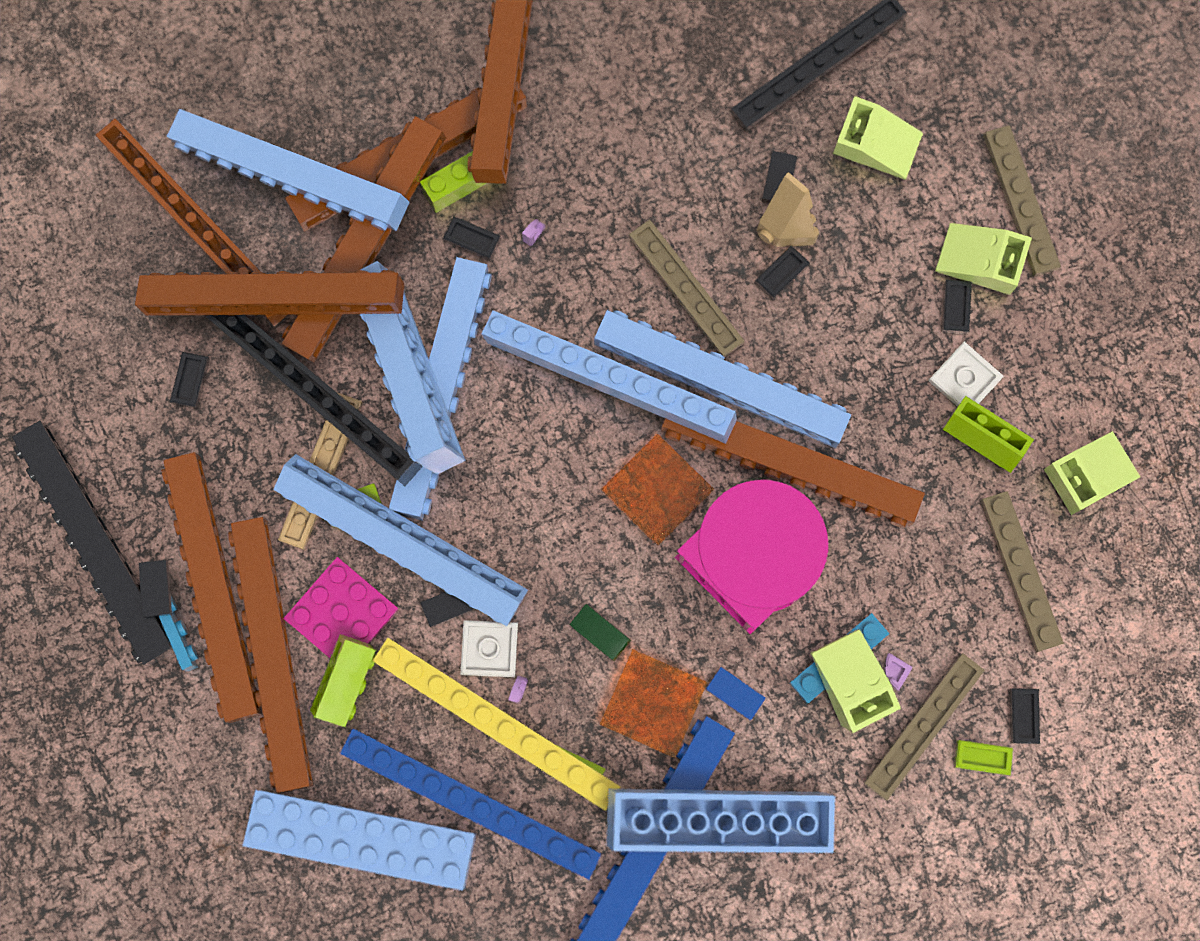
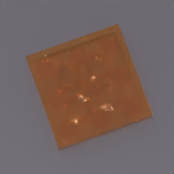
[601,434,714,546]
[600,649,708,758]

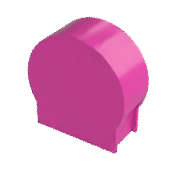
[675,480,828,634]

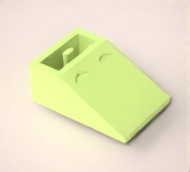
[833,96,923,180]
[935,223,1032,295]
[1044,431,1140,515]
[811,629,901,733]

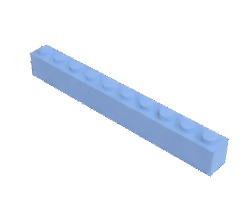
[167,109,410,231]
[389,257,492,521]
[594,310,851,448]
[481,311,737,444]
[273,454,528,626]

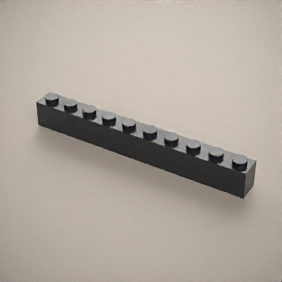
[204,315,423,486]
[12,420,174,667]

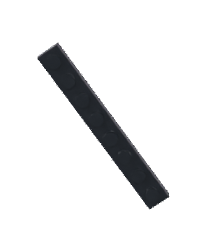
[731,0,907,131]

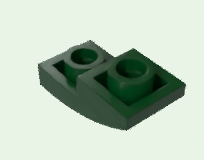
[569,604,631,661]

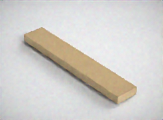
[278,393,363,550]

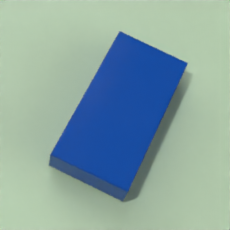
[705,667,766,721]

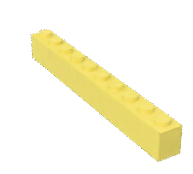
[373,638,620,811]

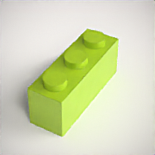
[420,151,487,213]
[943,396,1034,473]
[310,634,376,727]

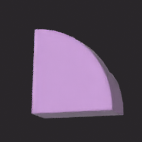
[522,219,545,246]
[884,653,913,691]
[508,675,528,704]

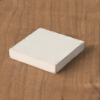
[928,342,1004,407]
[460,620,518,678]

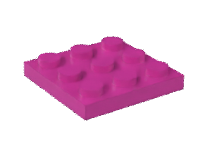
[283,557,399,658]

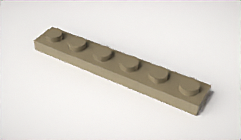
[983,125,1061,277]
[629,220,745,357]
[981,491,1064,653]
[864,653,985,801]

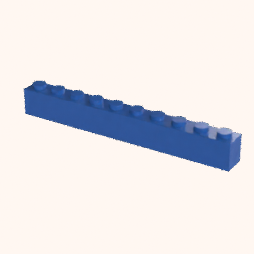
[570,716,735,941]
[340,729,602,880]

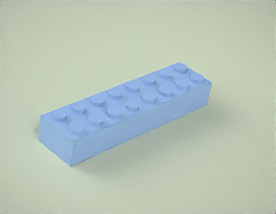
[360,261,465,474]
[607,789,835,853]
[243,790,477,890]

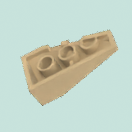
[757,172,819,247]

